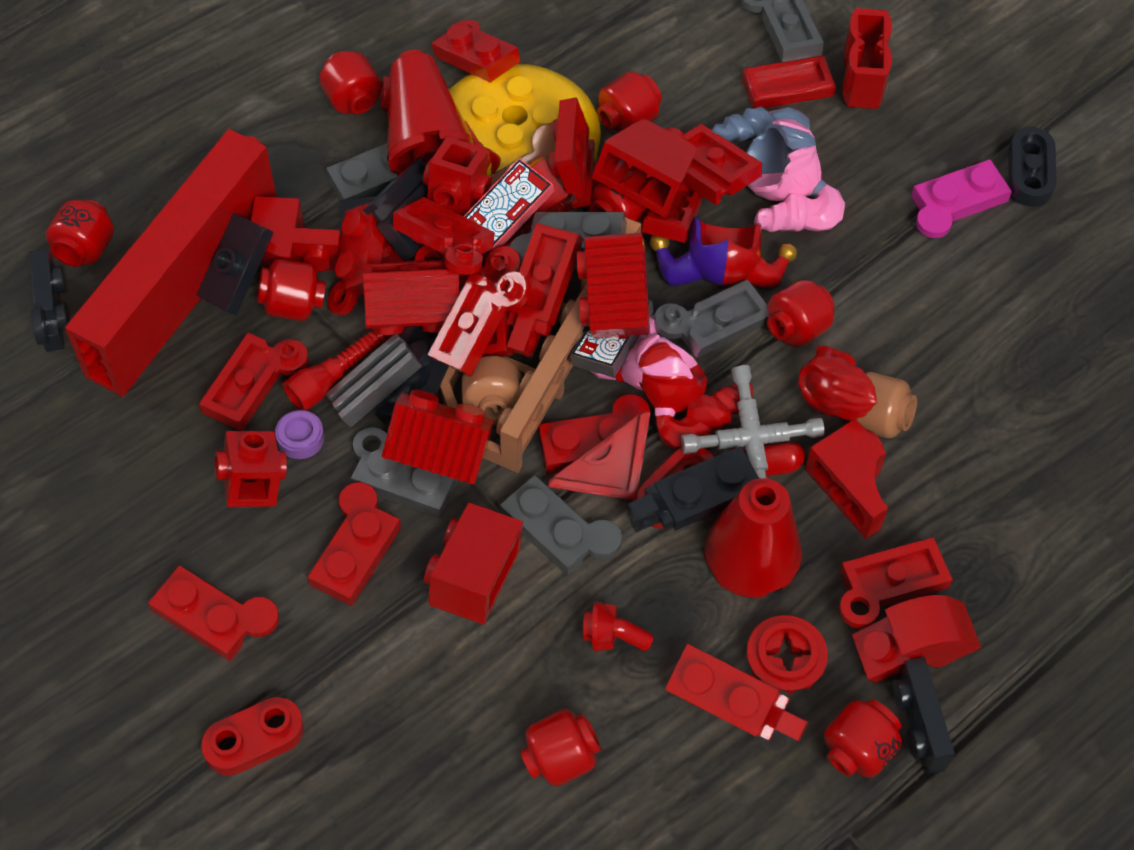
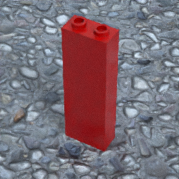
[65,129,277,397]

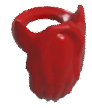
[798,345,877,421]

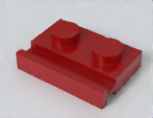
[550,97,595,208]
[683,124,762,205]

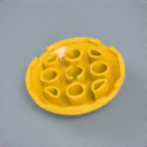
[449,64,601,188]

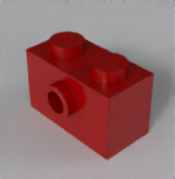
[424,502,524,625]

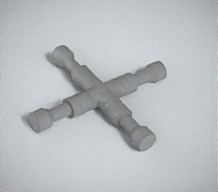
[681,365,824,478]

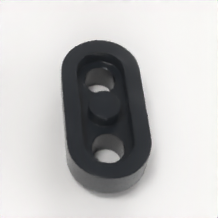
[1008,127,1057,207]

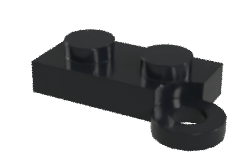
[30,249,70,352]

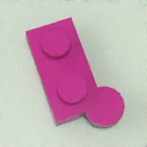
[911,159,1012,238]

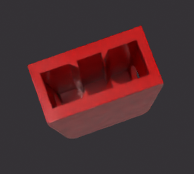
[591,119,697,218]

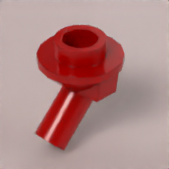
[583,602,653,652]

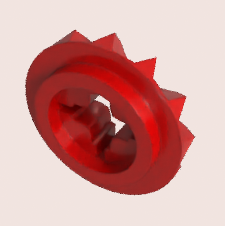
[746,615,828,695]

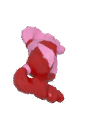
[590,315,753,451]

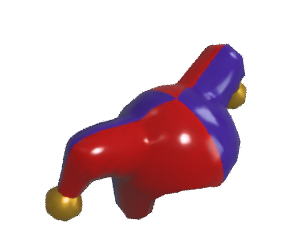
[650,217,797,288]

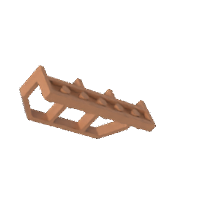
[439,217,641,473]

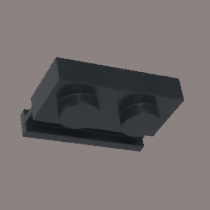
[363,157,428,261]

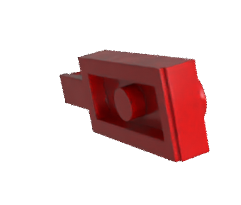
[506,223,584,358]
[665,644,809,741]

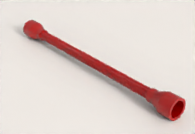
[282,164,601,411]

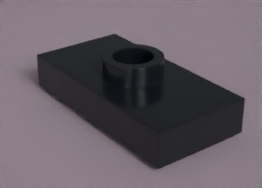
[196,213,274,315]

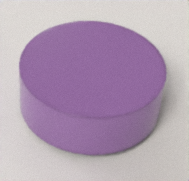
[275,410,324,459]

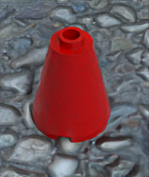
[387,50,474,175]
[704,478,802,599]

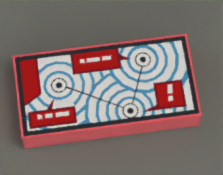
[463,158,554,253]

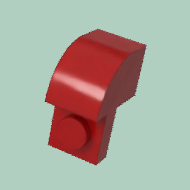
[251,196,341,272]
[852,595,982,683]

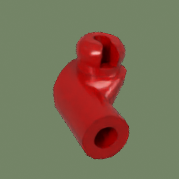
[732,442,806,477]

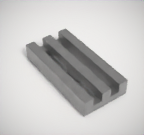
[326,333,422,428]

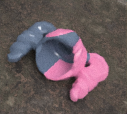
[711,106,845,232]

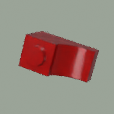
[805,419,888,539]

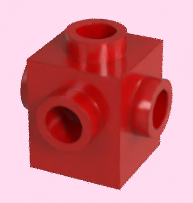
[423,136,492,216]
[214,431,287,507]

